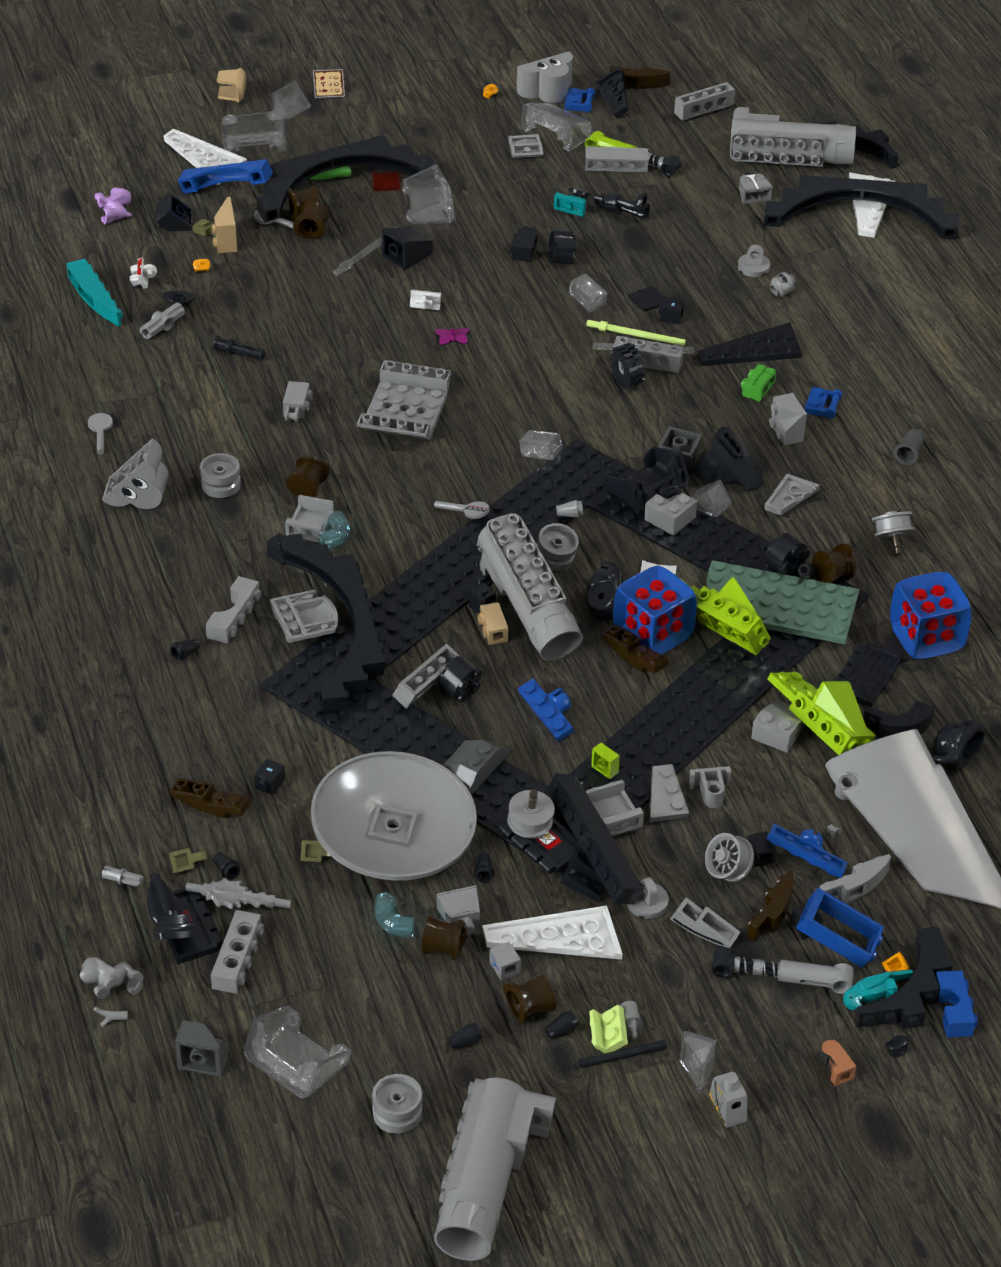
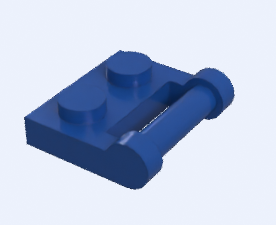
[565,88,595,112]
[805,387,843,418]

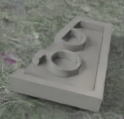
[764,474,820,515]

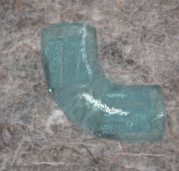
[318,511,350,549]
[374,893,415,938]

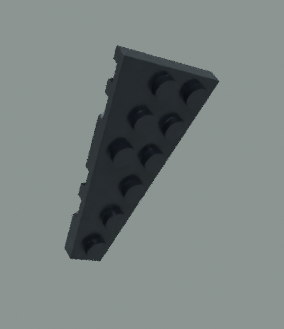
[698,322,802,366]

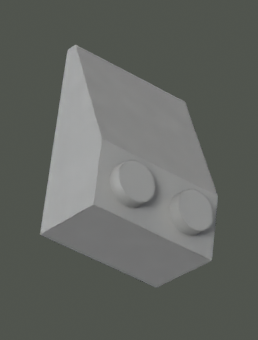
[751,699,806,753]

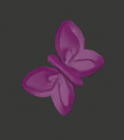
[435,328,469,345]

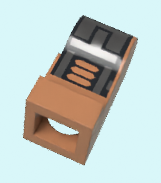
[820,1040,856,1086]

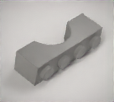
[206,576,261,644]

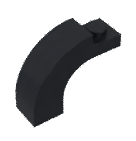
[863,700,935,738]

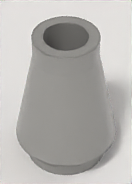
[556,500,584,518]

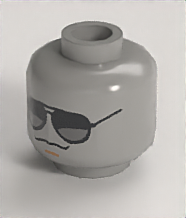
[770,272,795,297]

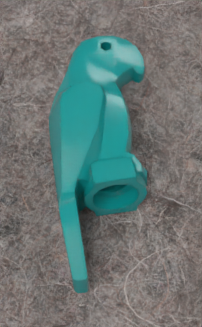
[842,970,913,1010]

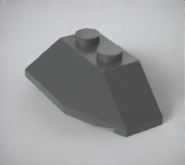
[443,740,510,795]

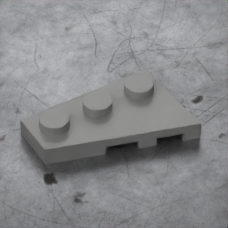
[649,764,689,822]

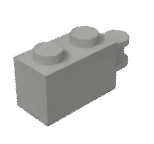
[283,381,313,422]

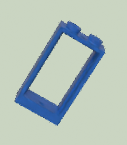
[796,888,884,968]

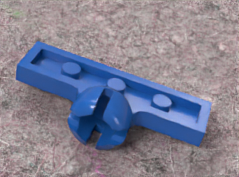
[517,678,575,742]
[766,823,848,878]

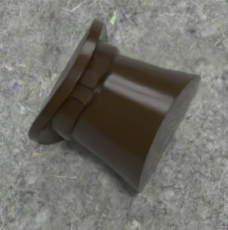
[288,186,320,220]
[293,201,329,239]
[286,456,330,497]
[812,543,856,583]
[421,915,467,960]
[503,973,556,1025]

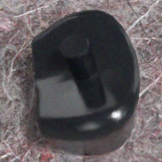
[885,1035,908,1057]

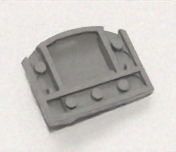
[270,590,338,643]

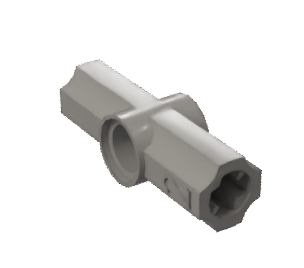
[140,303,185,340]

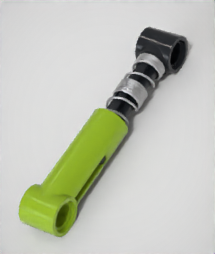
[585,131,681,177]

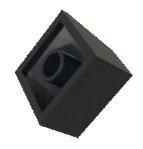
[156,192,194,231]

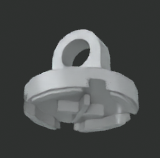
[738,245,771,277]
[627,877,669,919]

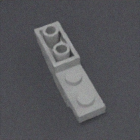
[820,854,891,904]

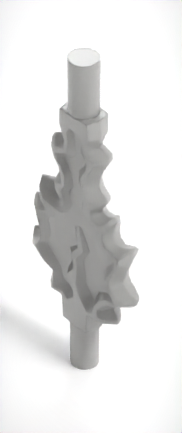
[186,878,291,909]

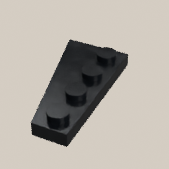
[594,66,629,118]

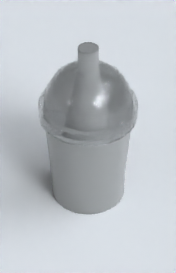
[620,1001,644,1039]

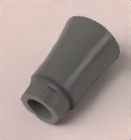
[894,429,923,465]

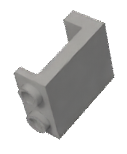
[285,495,334,543]
[586,780,644,836]

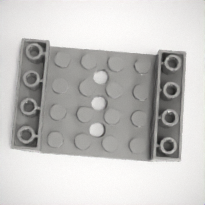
[357,360,451,440]

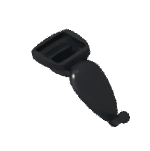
[147,873,202,940]

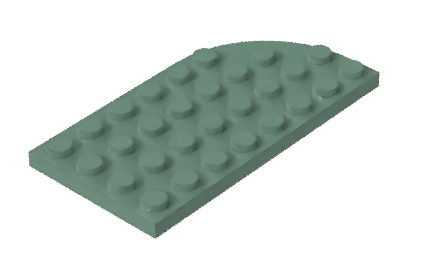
[706,560,859,645]

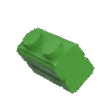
[741,364,776,402]

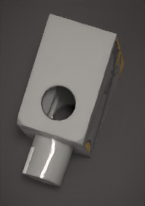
[709,1072,747,1128]

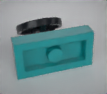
[554,188,590,217]

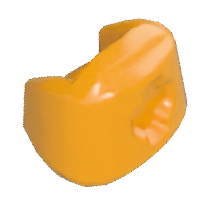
[483,84,498,98]
[193,259,210,273]

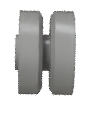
[200,453,241,498]
[536,523,579,571]
[372,1074,423,1134]

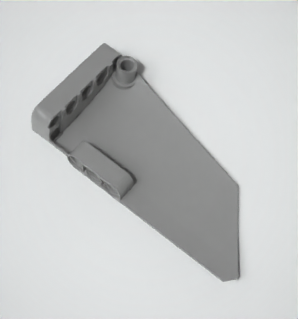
[825,729,1001,909]

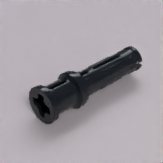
[213,335,265,360]

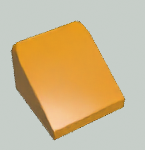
[882,952,914,974]

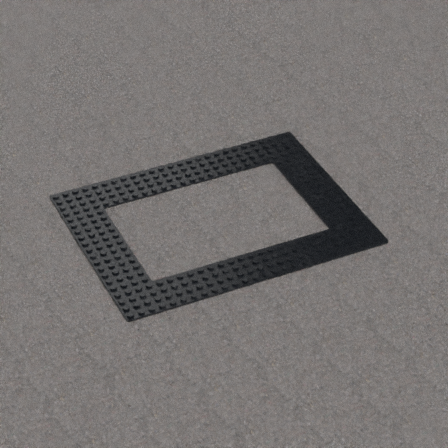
[262,440,868,877]

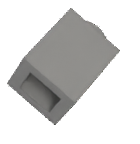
[490,942,521,981]

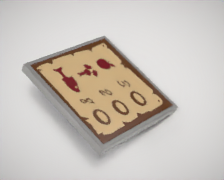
[313,69,345,99]

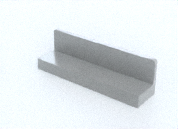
[585,146,648,173]

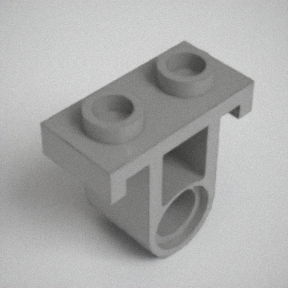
[689,766,731,808]

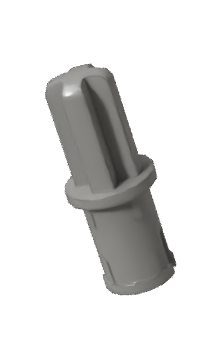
[102,865,144,887]

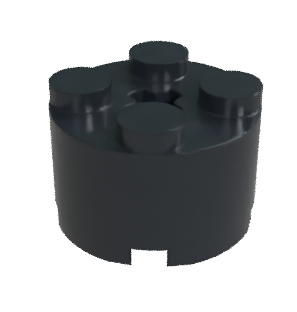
[548,230,577,264]
[766,533,810,576]
[437,656,482,703]

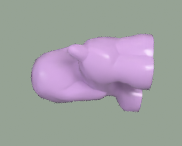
[94,187,132,224]

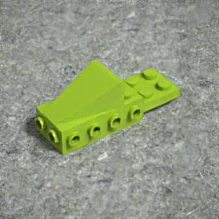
[680,577,771,655]
[767,672,876,755]

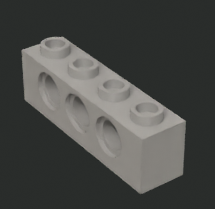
[674,82,735,121]
[613,336,684,373]
[392,644,460,709]
[211,910,264,994]

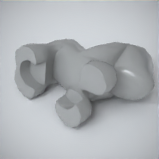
[79,957,144,999]

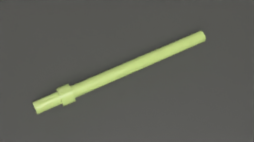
[586,320,686,346]

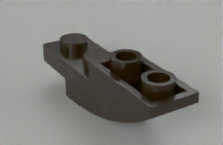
[610,66,671,89]
[602,624,669,674]
[169,778,252,819]
[747,870,794,942]

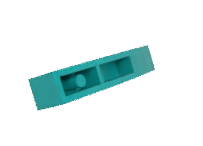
[66,258,123,327]

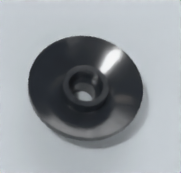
[162,291,196,307]

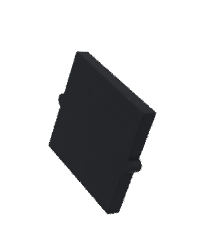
[629,286,665,312]

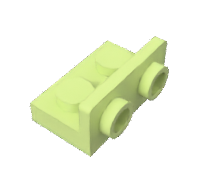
[589,1005,628,1053]

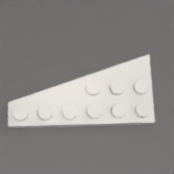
[164,129,247,186]
[849,172,895,238]
[482,906,622,959]

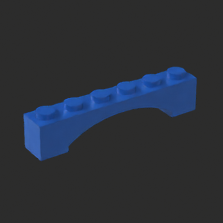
[178,159,273,193]

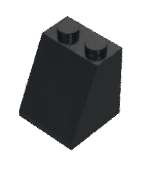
[382,227,433,270]

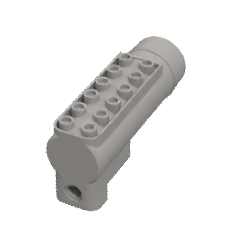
[730,107,856,167]
[478,513,583,661]
[434,1077,556,1261]

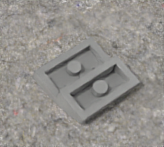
[508,134,543,158]

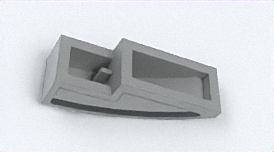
[670,898,740,948]

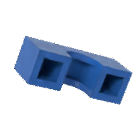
[935,971,978,1037]

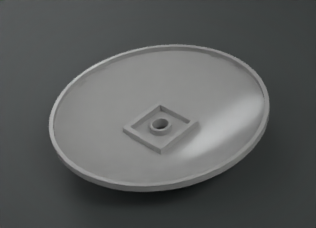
[311,751,477,880]

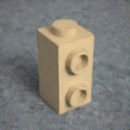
[477,602,508,645]

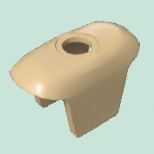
[217,68,246,103]

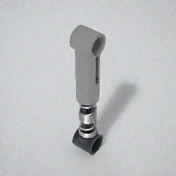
[711,948,854,994]

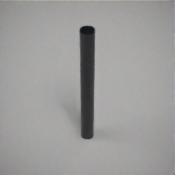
[579,1040,666,1068]

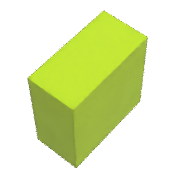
[591,743,620,779]

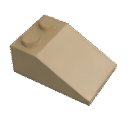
[212,197,237,253]

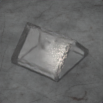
[272,80,311,120]
[690,479,732,517]
[680,1031,717,1093]

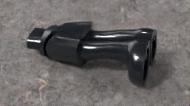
[594,193,650,219]

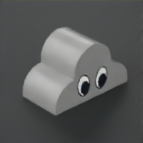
[517,51,573,103]
[102,438,168,509]

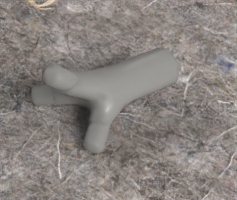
[94,1007,128,1027]

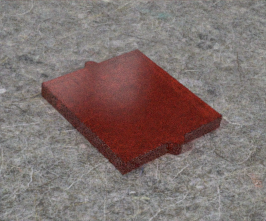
[372,172,400,192]

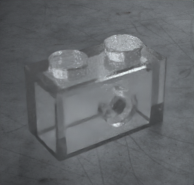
[568,274,607,313]
[519,430,563,460]

